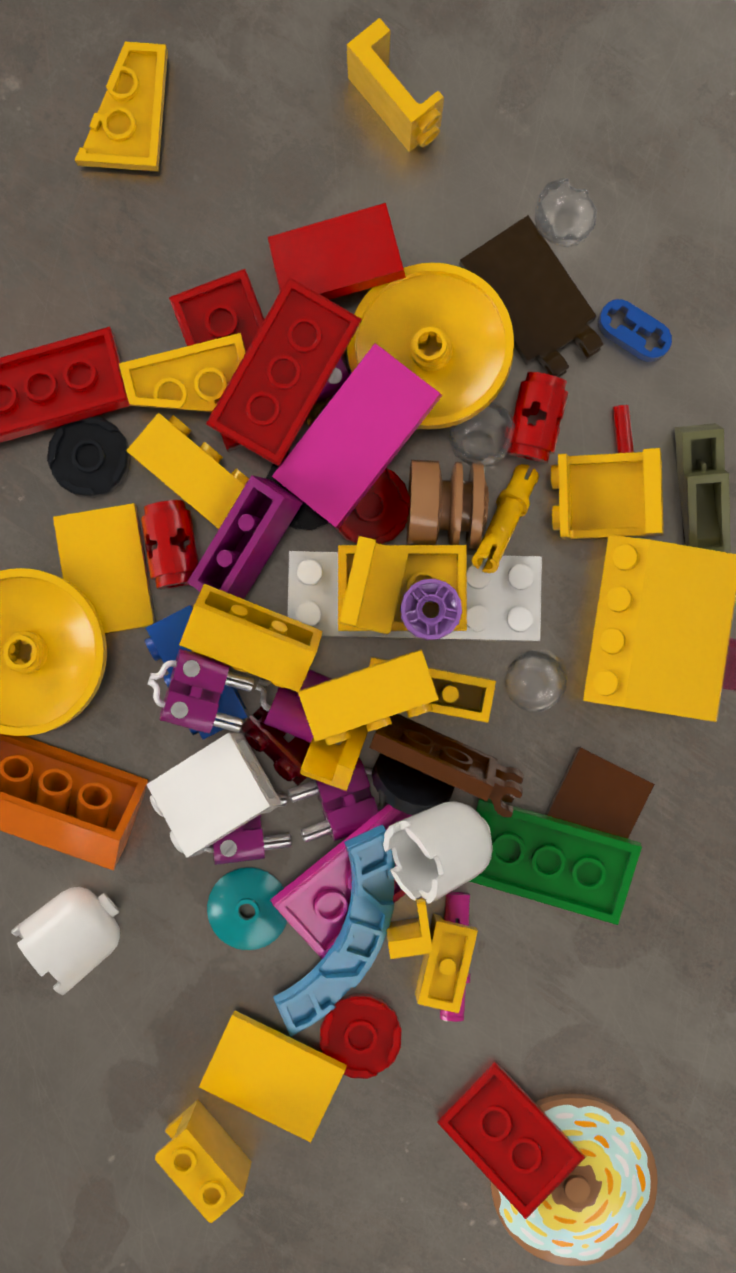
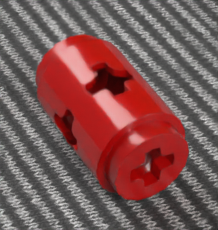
[506,372,569,463]
[141,500,199,590]

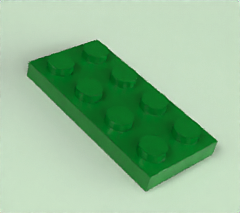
[469,798,642,925]

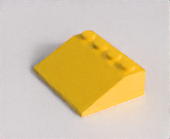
[583,535,736,722]

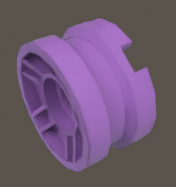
[400,578,462,640]

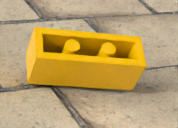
[126,413,249,529]
[179,584,323,692]
[298,649,439,745]
[369,656,496,723]

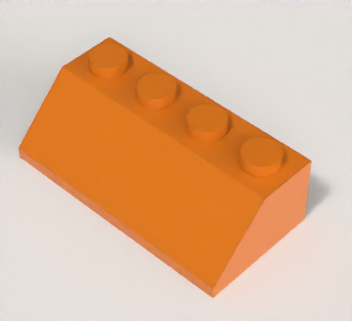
[0,734,149,871]

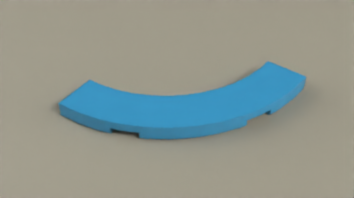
[273,824,395,1037]

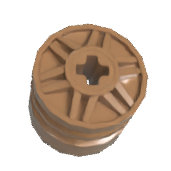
[407,460,489,551]

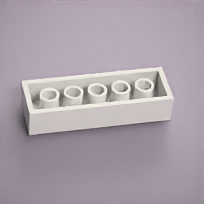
[288,551,542,642]

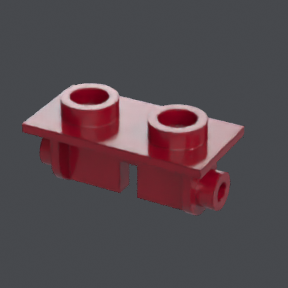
[241,706,310,786]

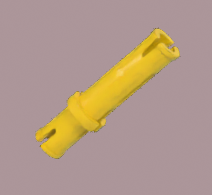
[472,464,539,573]

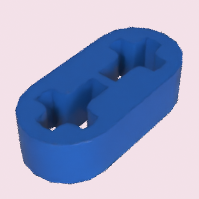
[598,299,672,362]

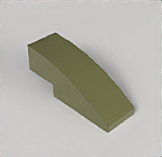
[675,423,731,553]

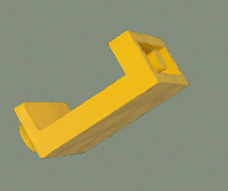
[347,18,444,152]
[551,448,664,540]
[155,1099,252,1223]

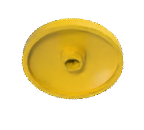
[347,263,514,430]
[0,568,107,736]

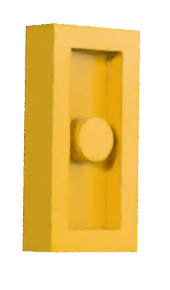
[339,536,409,634]
[300,725,368,791]
[387,897,433,959]
[415,913,478,1013]

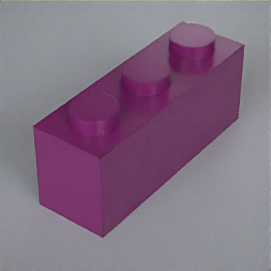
[187,475,303,599]

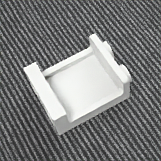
[146,732,282,858]

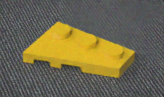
[74,41,168,172]
[119,333,246,412]

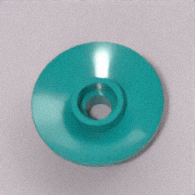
[207,867,287,950]

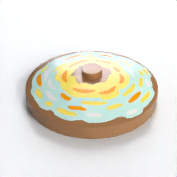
[490,1093,658,1266]

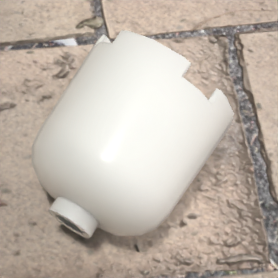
[383,801,493,904]
[11,887,120,996]

